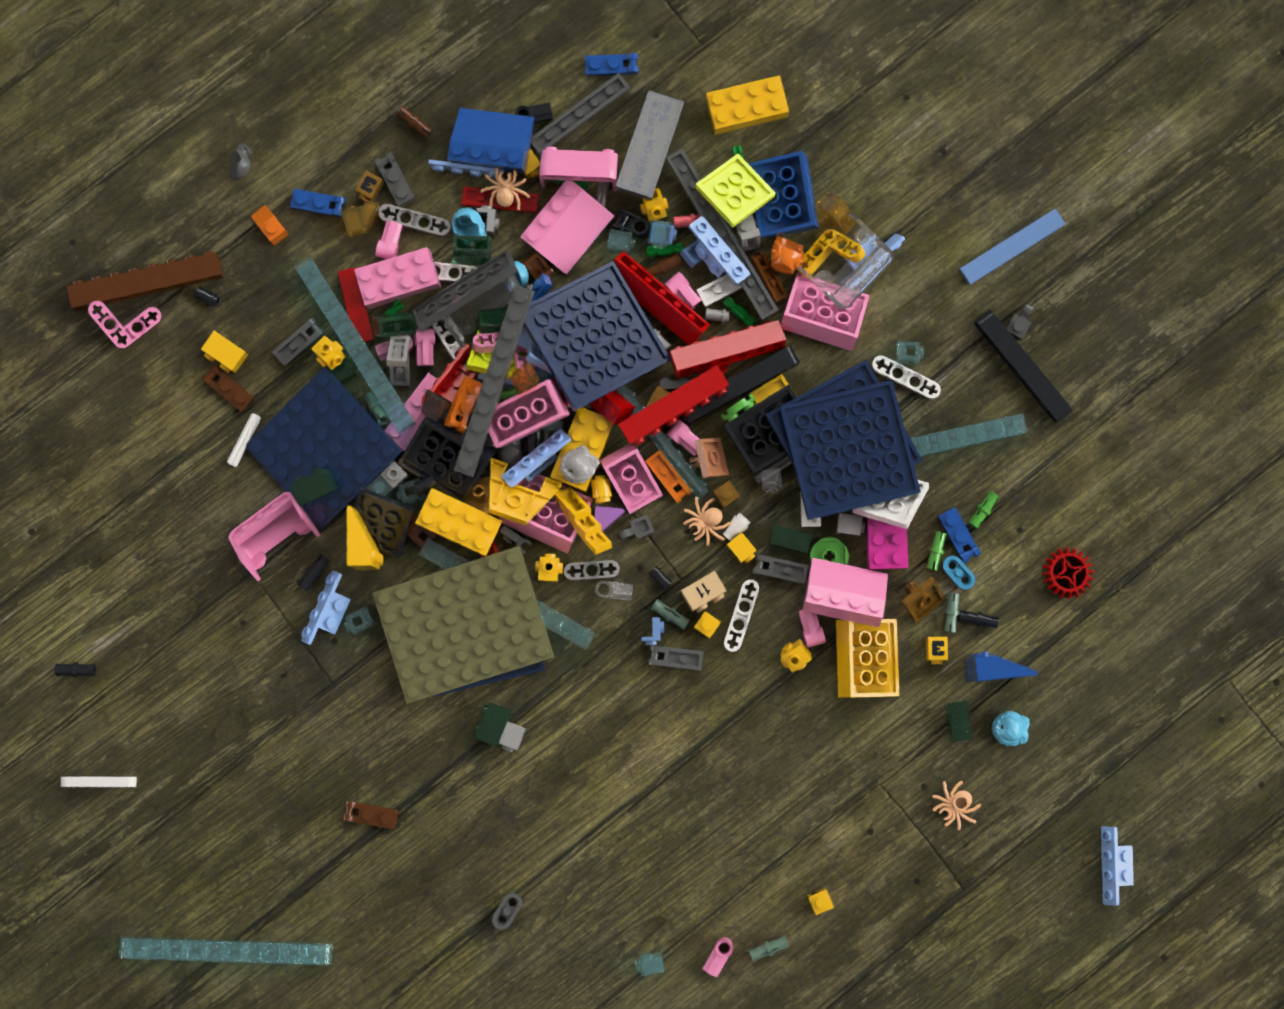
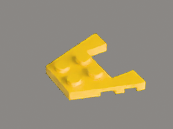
[489,458,562,526]

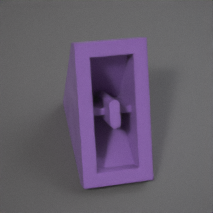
[594,506,625,532]

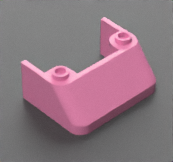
[539,147,618,191]
[228,492,320,581]

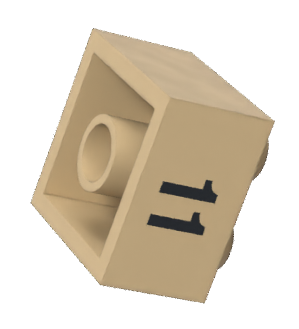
[681,571,727,613]

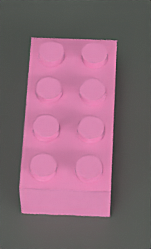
[354,247,441,309]
[488,380,570,448]

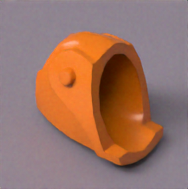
[771,236,805,274]

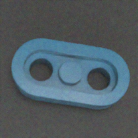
[942,556,975,590]

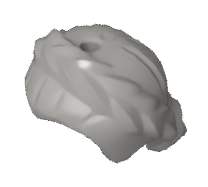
[560,445,599,483]

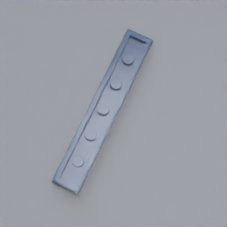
[959,208,1065,285]

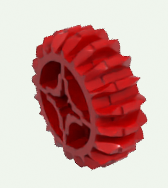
[1041,547,1094,599]

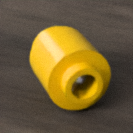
[591,475,612,504]

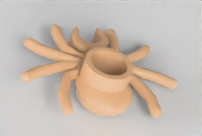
[481,168,530,210]
[683,497,731,546]
[932,781,981,830]

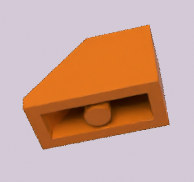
[251,205,289,246]

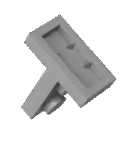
[735,214,761,252]
[387,335,410,386]

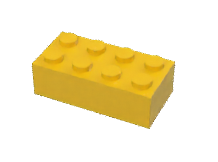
[706,75,789,135]
[550,407,614,493]
[415,488,502,557]

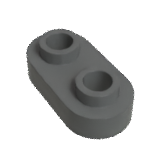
[492,893,522,930]

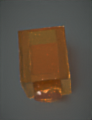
[510,363,539,394]

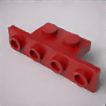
[421,344,477,411]

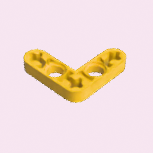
[797,229,865,277]

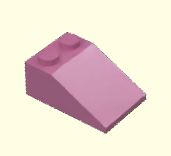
[600,444,663,514]

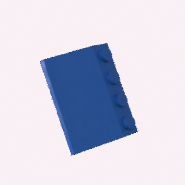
[447,108,535,174]
[748,151,820,238]
[964,652,1037,682]

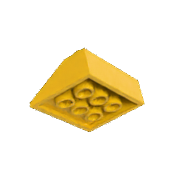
[347,506,383,571]
[836,619,899,698]

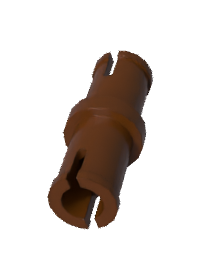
[396,106,433,139]
[645,253,682,277]

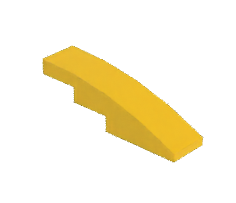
[554,486,612,555]

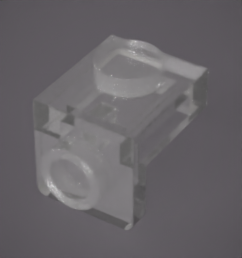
[761,468,782,494]

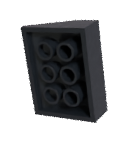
[723,384,797,475]
[398,411,495,503]

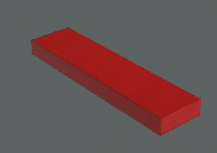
[462,186,539,214]
[338,267,374,345]

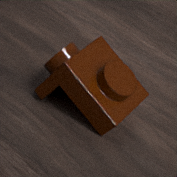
[522,251,554,280]

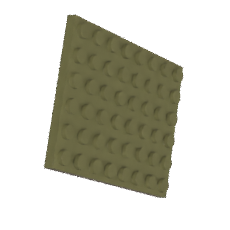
[372,546,555,704]

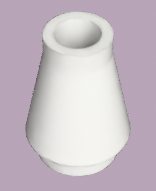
[723,513,751,541]

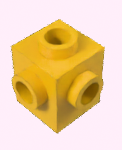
[640,188,669,221]
[311,336,345,370]
[535,554,563,582]
[780,639,811,672]

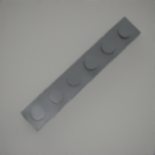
[531,73,630,156]

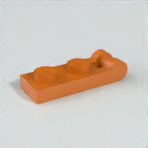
[444,376,482,433]
[645,450,692,504]

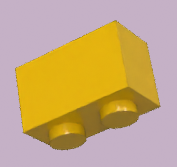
[201,331,248,373]

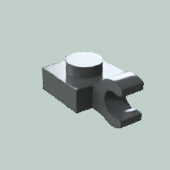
[1007,304,1033,340]
[619,514,655,540]
[500,526,532,554]

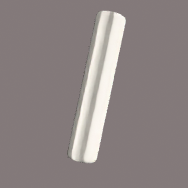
[227,413,261,467]

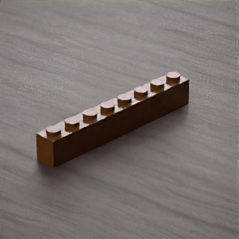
[67,251,224,311]

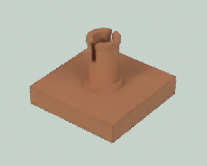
[689,438,729,478]

